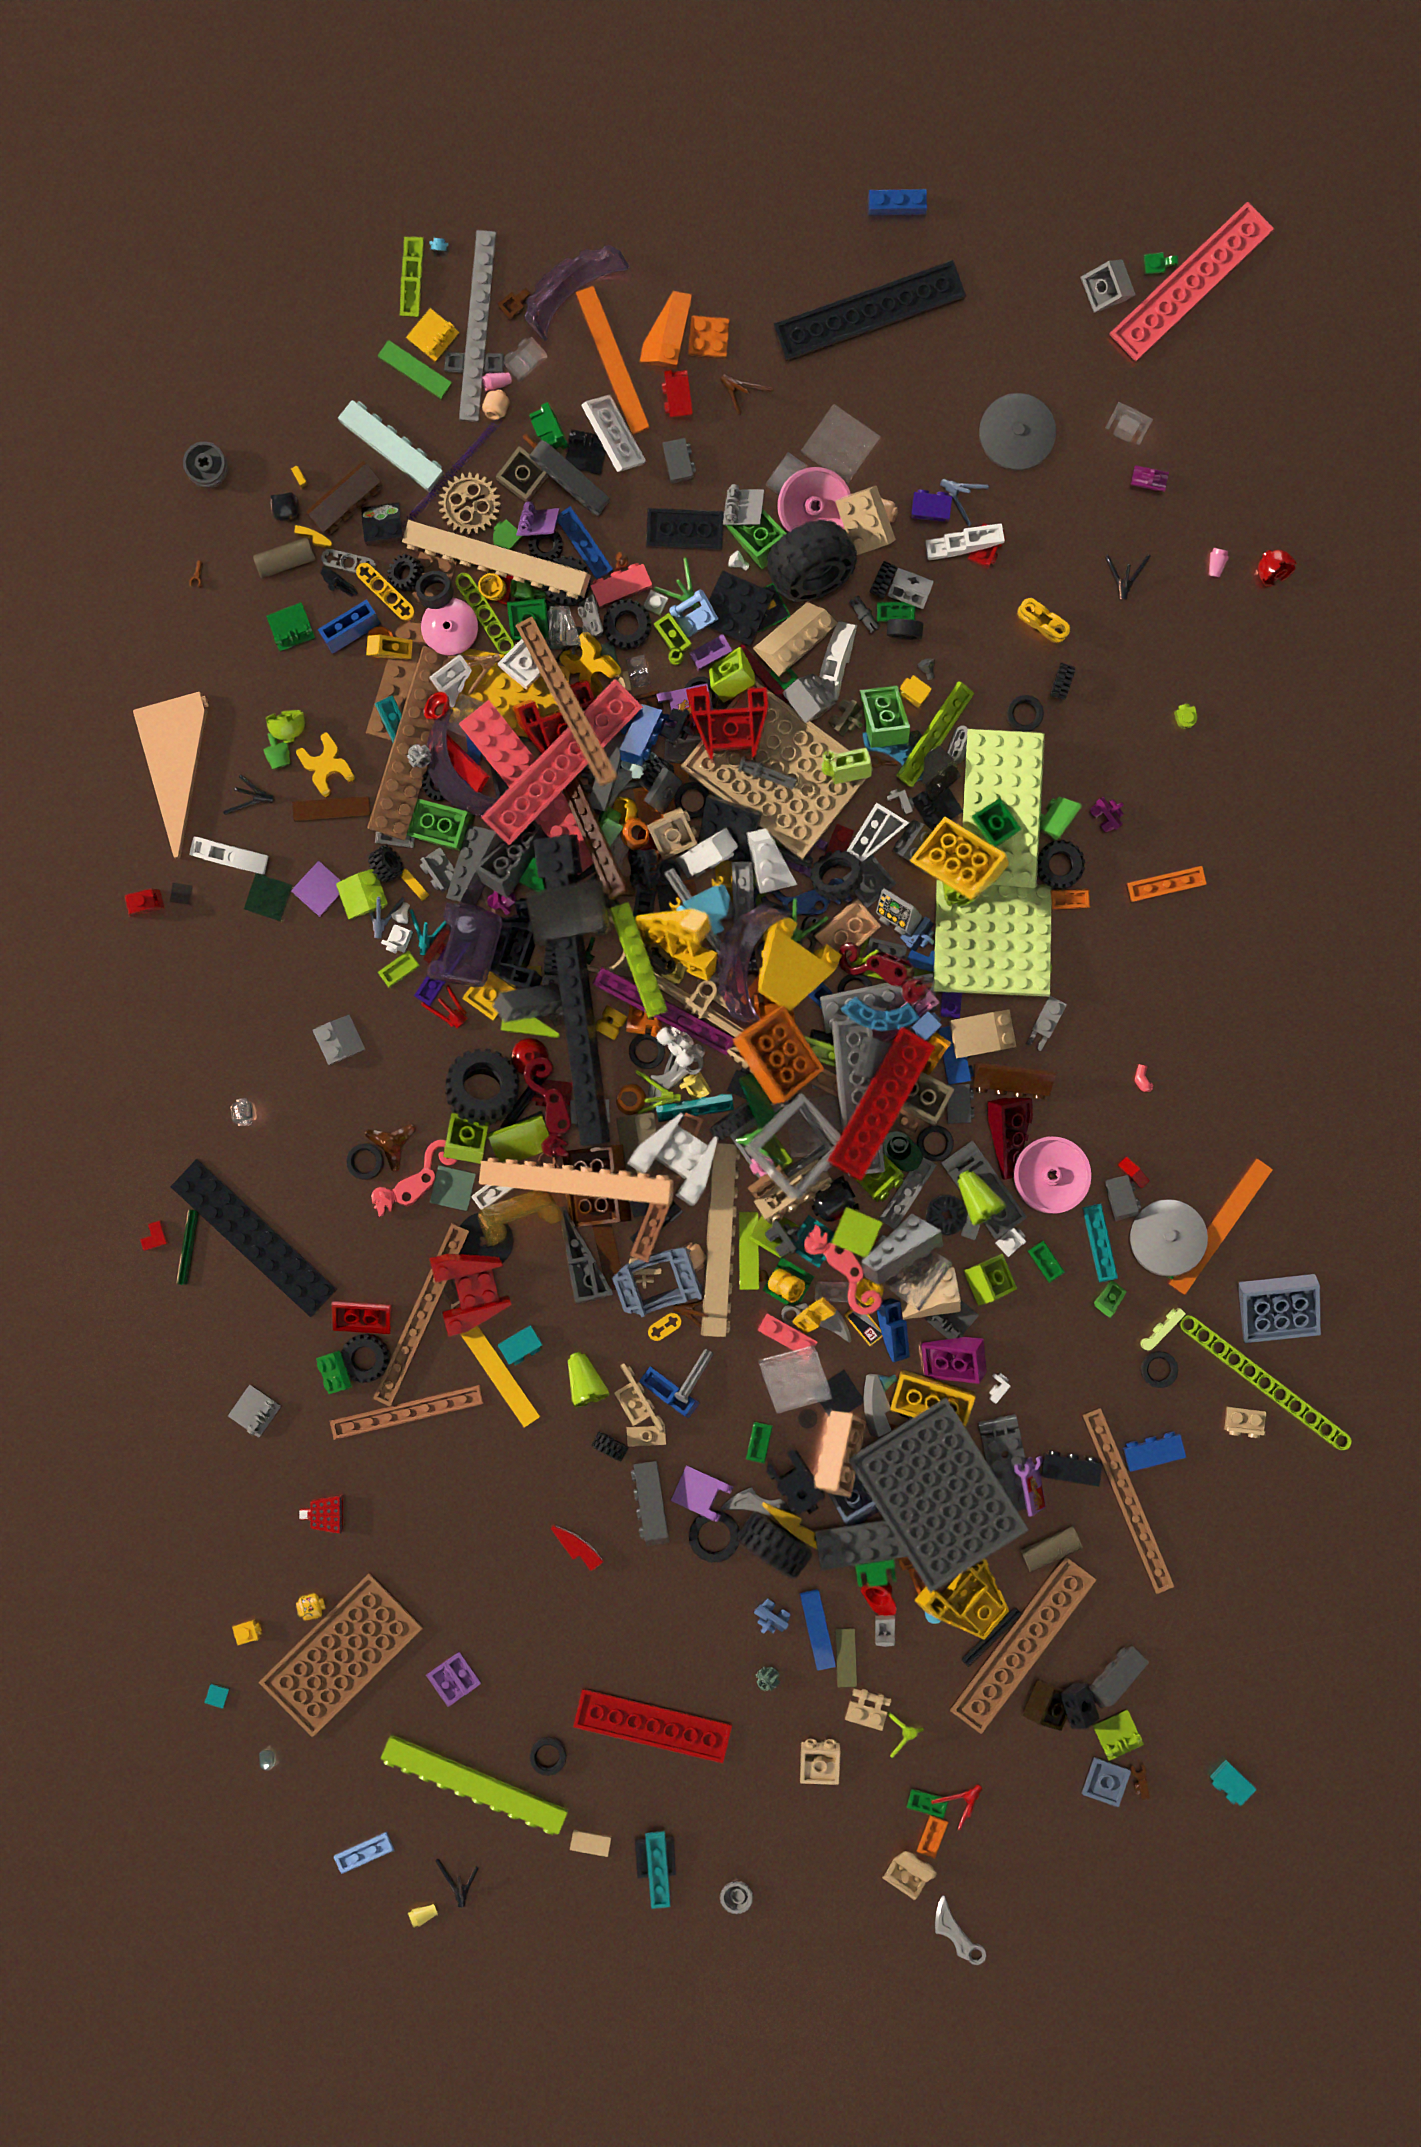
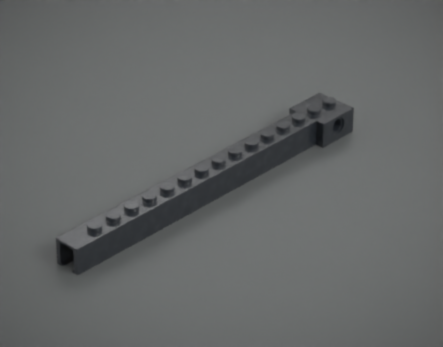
[533,834,610,1146]

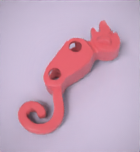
[372,1140,458,1217]
[804,1225,882,1315]

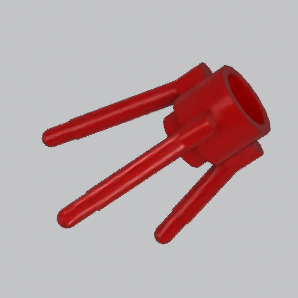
[421,985,468,1028]

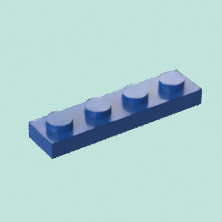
[557,506,613,580]

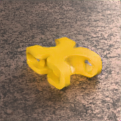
[1017,598,1070,643]
[559,632,621,697]
[296,732,355,798]

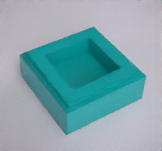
[205,1684,229,1709]

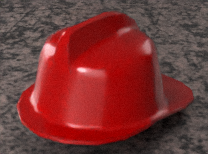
[861,1582,897,1615]

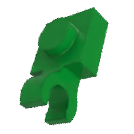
[1144,253,1178,275]

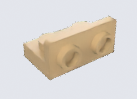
[1224,1407,1266,1438]

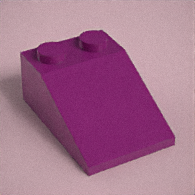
[921,1337,987,1384]

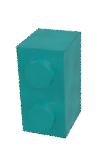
[498,1325,543,1366]
[1210,1760,1257,1806]

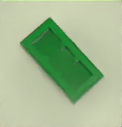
[877,602,915,622]
[1028,1240,1065,1283]
[746,1421,773,1464]
[906,1788,949,1818]

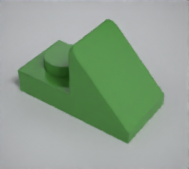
[598,806,623,847]
[1094,1280,1127,1318]

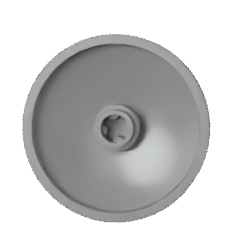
[1130,1200,1208,1277]

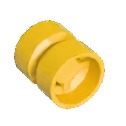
[478,573,507,601]
[595,1005,628,1041]
[768,1268,805,1302]

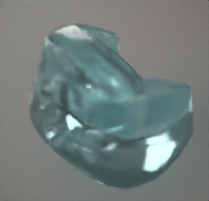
[906,730,922,749]
[259,1750,276,1771]

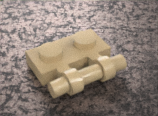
[845,1688,891,1731]

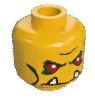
[296,1593,325,1621]

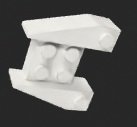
[627,1114,718,1206]

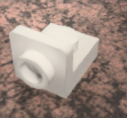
[381,924,413,954]
[995,1228,1026,1257]
[989,1373,1010,1403]

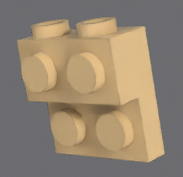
[647,807,699,860]
[800,1739,840,1785]

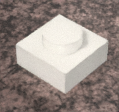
[643,590,668,616]

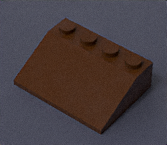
[972,1063,1056,1100]
[562,1144,631,1227]

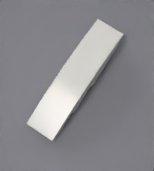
[925,523,1005,561]

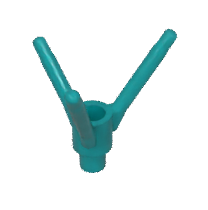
[409,909,454,955]

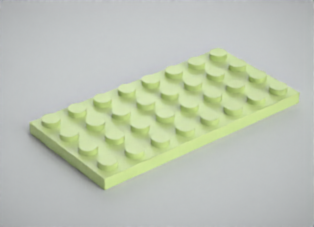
[963,729,1045,888]

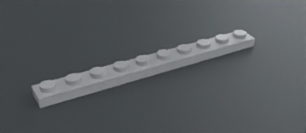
[459,230,496,422]

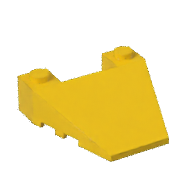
[635,909,720,981]
[758,913,842,1012]
[914,1558,1009,1640]

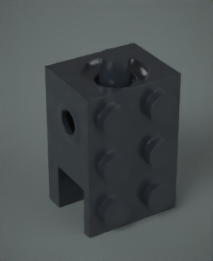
[766,1445,825,1515]

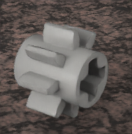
[407,744,432,768]

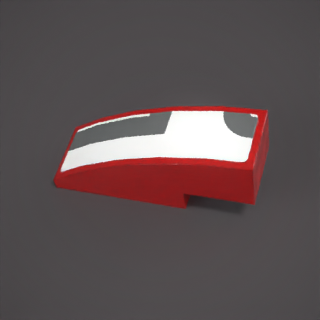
[551,1524,604,1571]

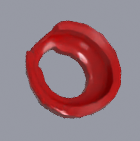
[424,692,449,720]

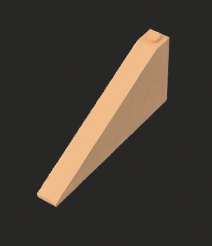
[133,692,209,859]

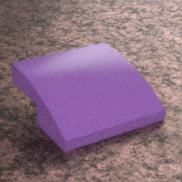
[291,861,341,917]
[426,1652,481,1707]

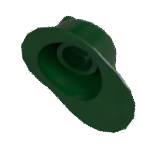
[882,1131,923,1172]

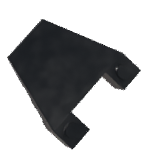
[467,913,554,989]

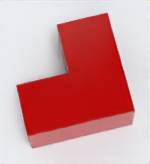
[1118,1157,1150,1189]
[140,1221,168,1251]

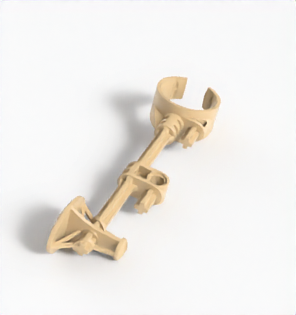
[583,915,753,1073]

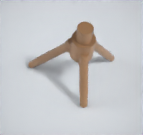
[448,654,501,694]

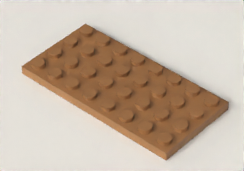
[258,1573,423,1738]

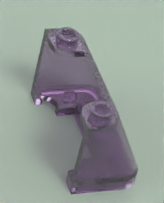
[426,903,502,988]

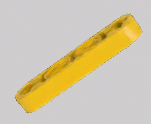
[356,563,415,621]

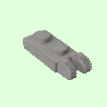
[1026,996,1067,1051]

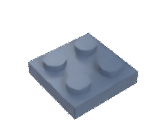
[1082,1757,1131,1807]

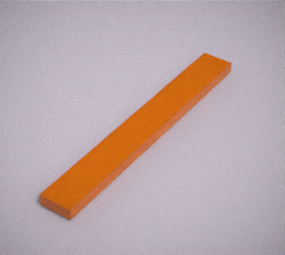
[576,286,649,435]
[1169,1158,1273,1295]

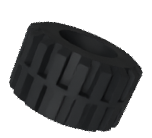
[543,556,591,607]
[603,599,651,650]
[1037,840,1085,889]
[341,1334,390,1383]

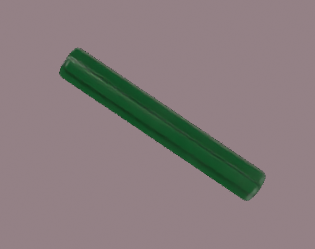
[177,1209,199,1285]

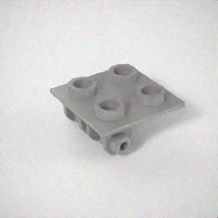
[723,484,765,525]
[578,595,604,638]
[228,1385,281,1438]

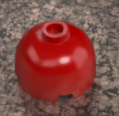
[1258,550,1297,587]
[511,1038,549,1076]

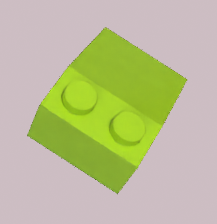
[501,1017,560,1039]

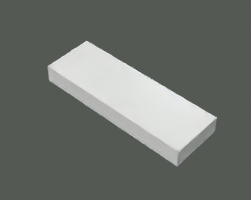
[471,1162,518,1212]

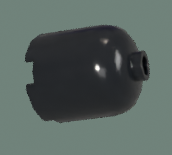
[811,1175,860,1222]

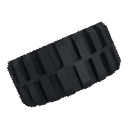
[445,1048,519,1126]
[737,1512,813,1579]

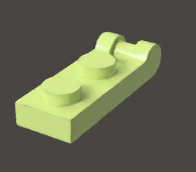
[1141,1308,1186,1350]

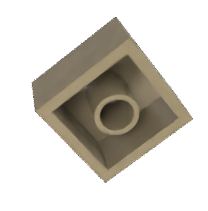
[496,446,549,502]

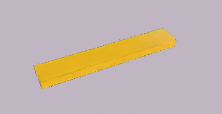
[460,1325,540,1428]

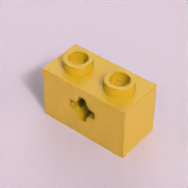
[900,675,932,709]

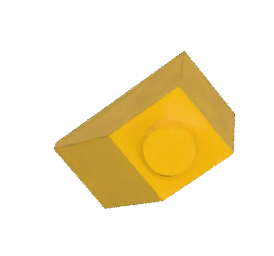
[366,635,413,659]

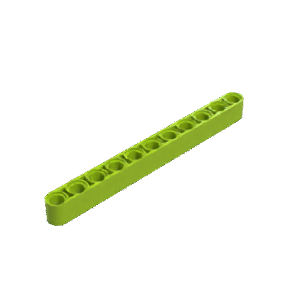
[1178,1315,1351,1450]

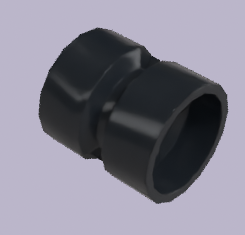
[656,859,681,885]

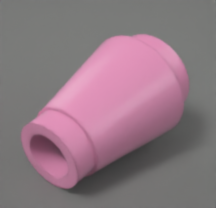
[482,372,512,392]
[1209,548,1229,577]

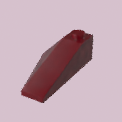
[988,1098,1033,1180]

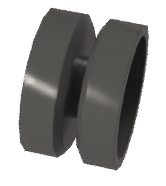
[183,441,228,488]

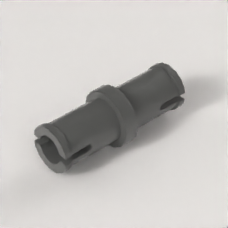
[849,595,881,634]

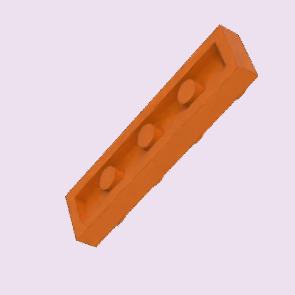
[1127,866,1207,902]

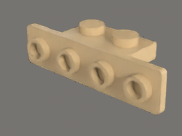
[614,1364,664,1433]

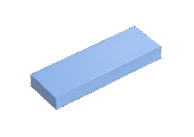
[333,1832,395,1874]

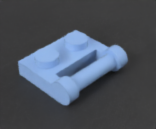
[669,589,718,638]

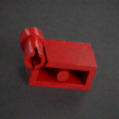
[662,370,693,417]

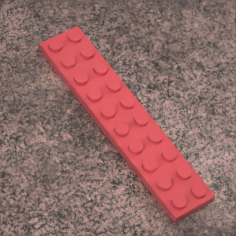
[1109,202,1274,361]
[481,679,643,845]
[459,700,594,875]

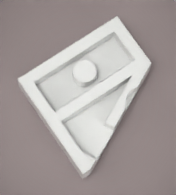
[429,655,472,708]

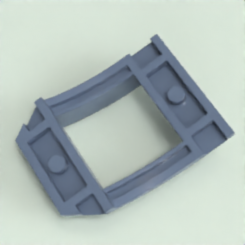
[613,1247,703,1317]

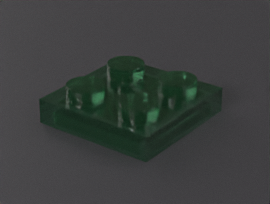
[244,873,293,922]

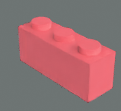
[591,563,653,610]
[757,1313,817,1358]

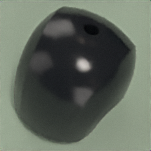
[270,492,299,521]

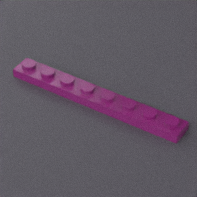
[593,967,735,1055]

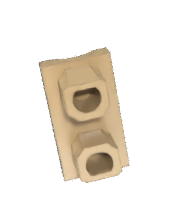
[629,1258,661,1289]

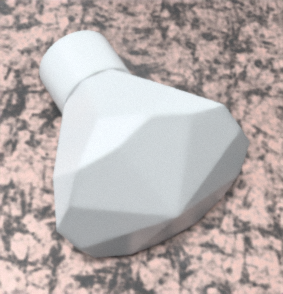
[728,550,750,570]
[391,902,410,924]

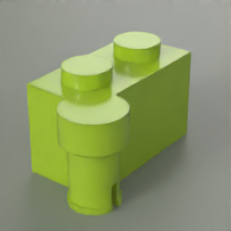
[654,613,692,665]
[821,748,871,785]

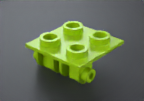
[1093,1709,1144,1761]

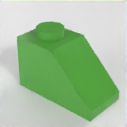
[493,519,524,550]

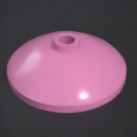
[421,598,478,655]

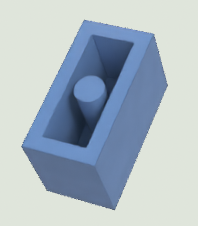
[909,1012,941,1041]

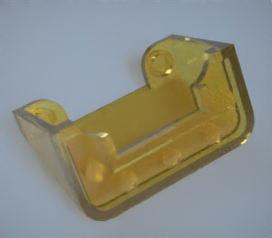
[478,1190,563,1247]

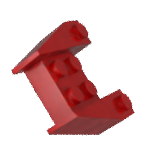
[512,680,595,754]
[690,687,768,763]
[429,1254,511,1337]

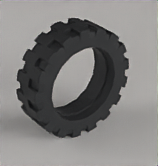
[811,850,863,901]
[709,1102,754,1142]
[689,1510,740,1563]

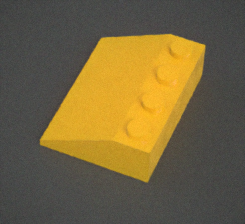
[910,817,1009,900]

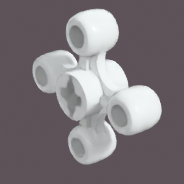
[656,1026,705,1068]

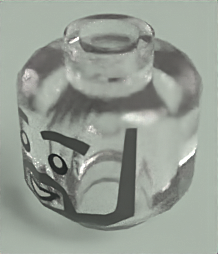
[230,1098,257,1127]

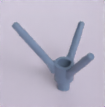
[940,479,989,526]
[369,897,405,938]

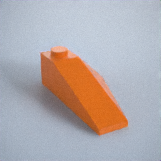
[640,291,692,370]

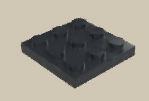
[707,570,775,646]
[698,795,762,862]

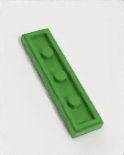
[378,340,452,399]

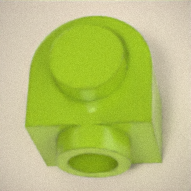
[1174,704,1197,729]

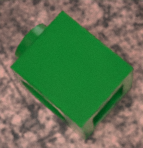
[769,668,799,690]

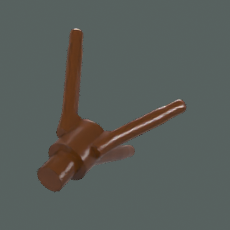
[720,374,773,415]
[673,1299,709,1328]

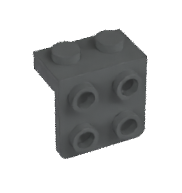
[892,819,933,874]
[855,1037,891,1079]

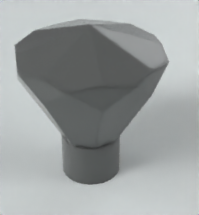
[918,659,935,680]

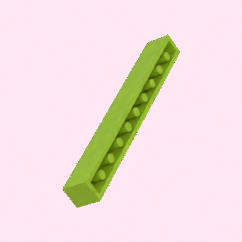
[381,1734,568,1835]

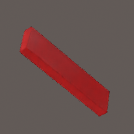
[433,731,489,792]

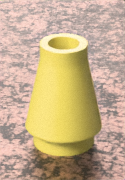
[408,1904,438,1927]

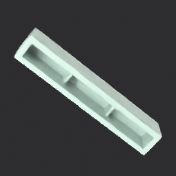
[338,400,444,492]

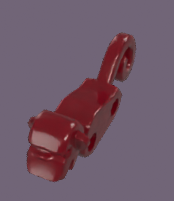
[839,942,933,1004]
[524,1057,571,1158]

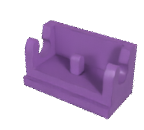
[689,635,732,671]

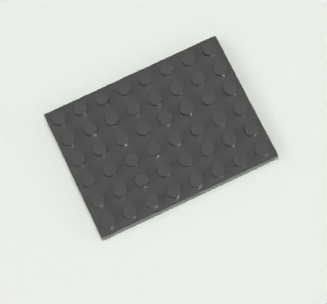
[848,1398,1028,1592]

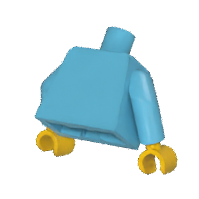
[669,876,730,935]

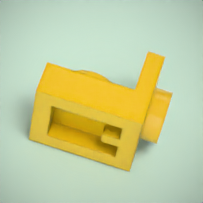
[232,1619,262,1645]

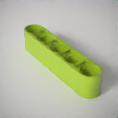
[455,573,514,655]

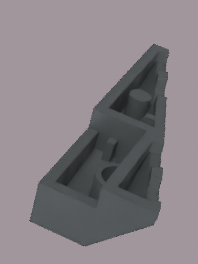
[558,1206,613,1304]

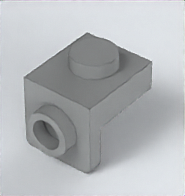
[886,789,915,816]
[875,1615,895,1647]

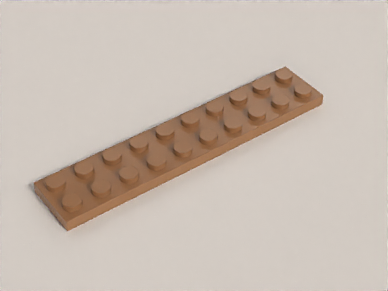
[366,550,457,741]
[367,646,452,841]
[950,1557,1097,1734]

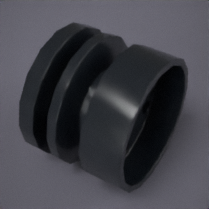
[925,1195,968,1235]

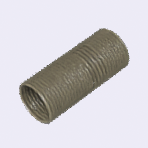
[254,537,316,578]
[1020,1527,1083,1572]

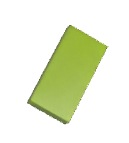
[378,950,420,988]

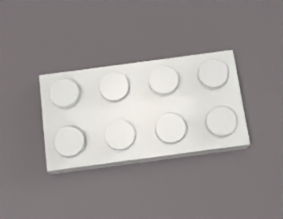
[581,395,646,472]

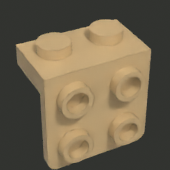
[883,1852,936,1900]

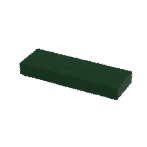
[739,1073,776,1129]

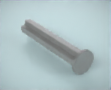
[674,1349,713,1403]

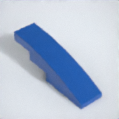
[800,1589,836,1671]

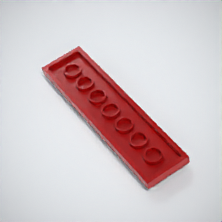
[827,1027,935,1181]
[573,1688,732,1763]

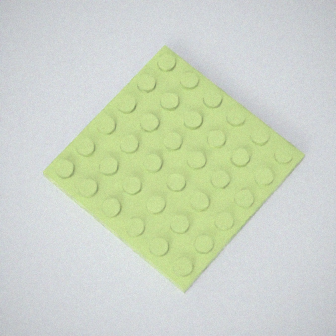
[934,880,1052,997]

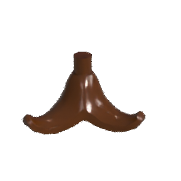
[365,1124,415,1172]

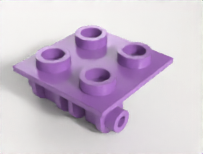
[516,501,559,536]

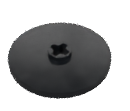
[460,1212,513,1263]

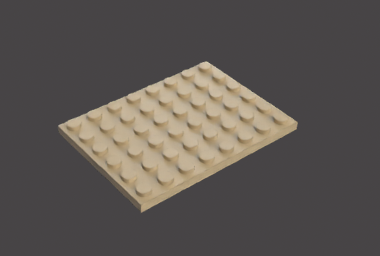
[681,681,873,860]

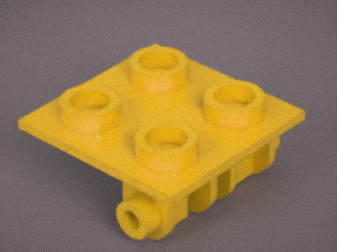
[406,308,460,362]

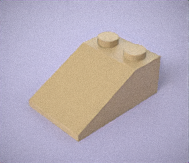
[949,1009,1017,1058]
[898,1267,960,1319]

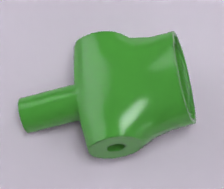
[510,579,546,600]
[263,733,291,769]

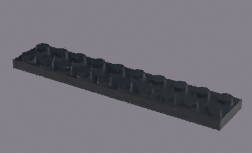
[773,260,966,361]
[170,1159,337,1317]

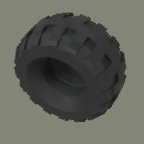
[767,520,857,602]

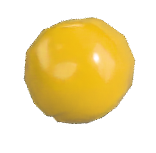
[613,797,638,826]
[855,1276,884,1305]

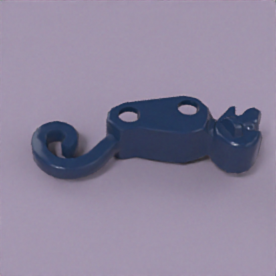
[753,878,853,915]

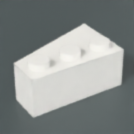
[847,803,909,863]
[676,828,738,878]
[747,828,797,893]

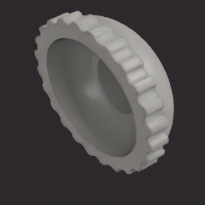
[720,1881,753,1914]

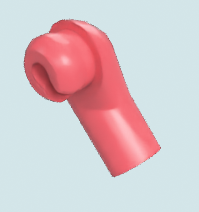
[1135,1064,1153,1092]

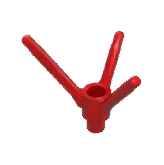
[931,1785,983,1830]

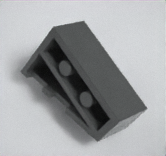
[1090,1646,1149,1708]

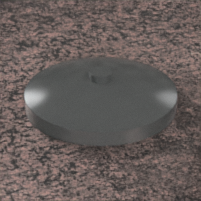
[979,393,1056,471]

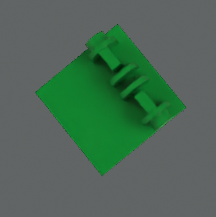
[266,602,315,651]

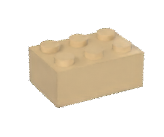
[835,485,896,555]

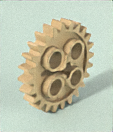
[438,472,501,536]

